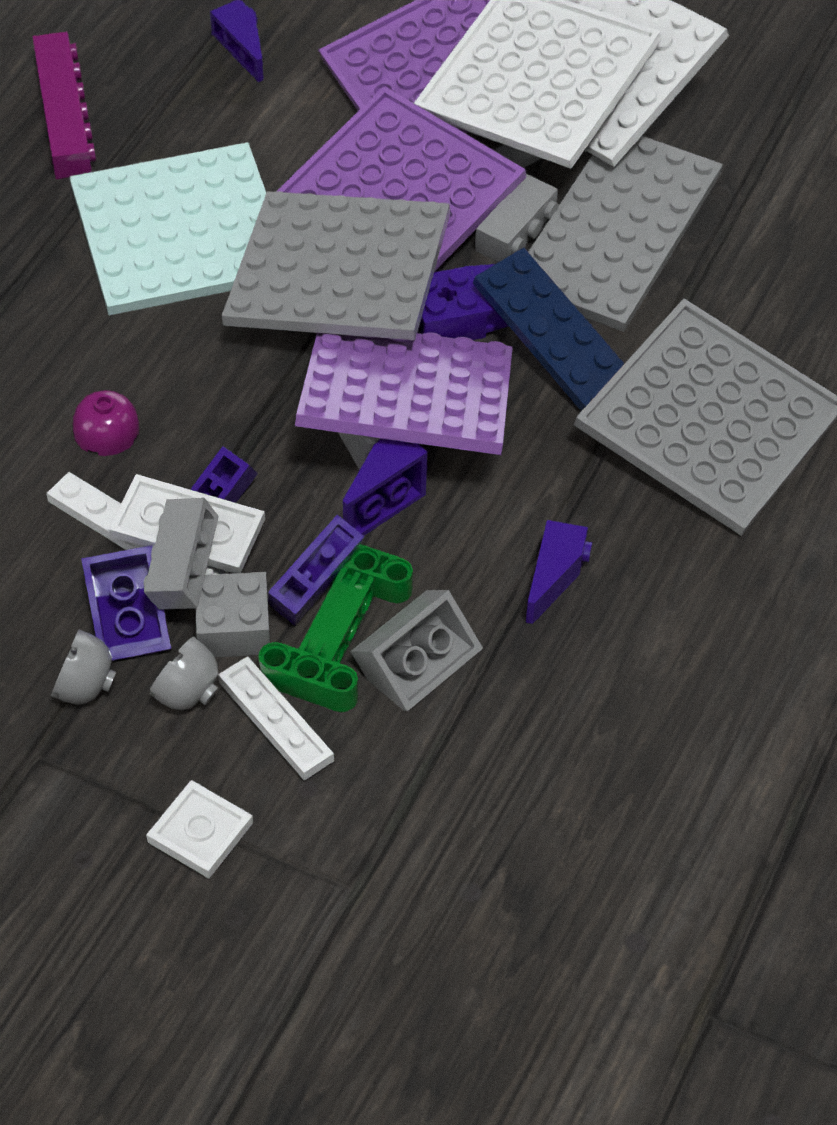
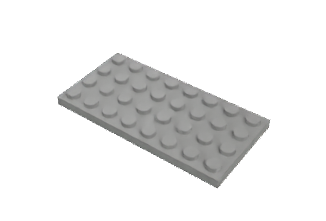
[528,136,723,332]

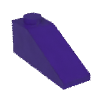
[210,0,263,82]
[190,446,258,503]
[268,515,364,626]
[526,520,593,624]

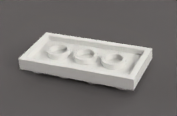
[109,474,265,573]

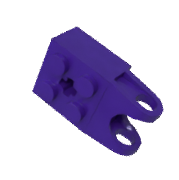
[418,264,508,340]

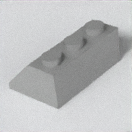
[350,590,483,711]

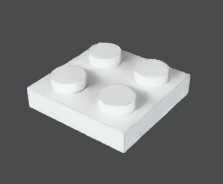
[146,780,253,878]

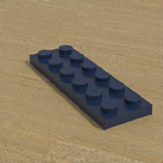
[473,247,624,411]

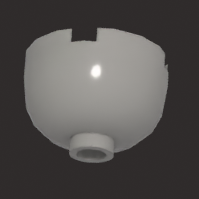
[51,629,116,705]
[149,637,218,710]

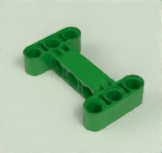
[258,544,413,712]

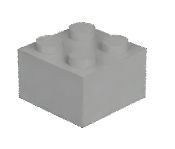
[196,572,270,657]

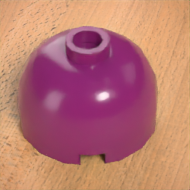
[72,390,140,456]

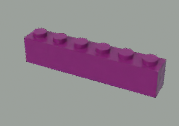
[33,32,96,179]

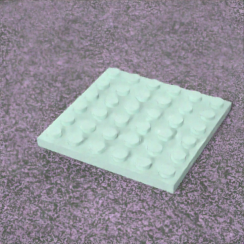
[70,143,266,315]

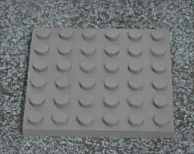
[222,191,450,340]
[574,299,837,536]

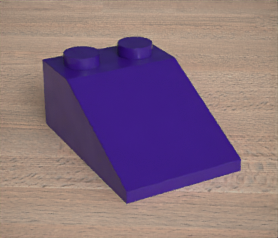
[343,438,427,536]
[81,545,172,661]

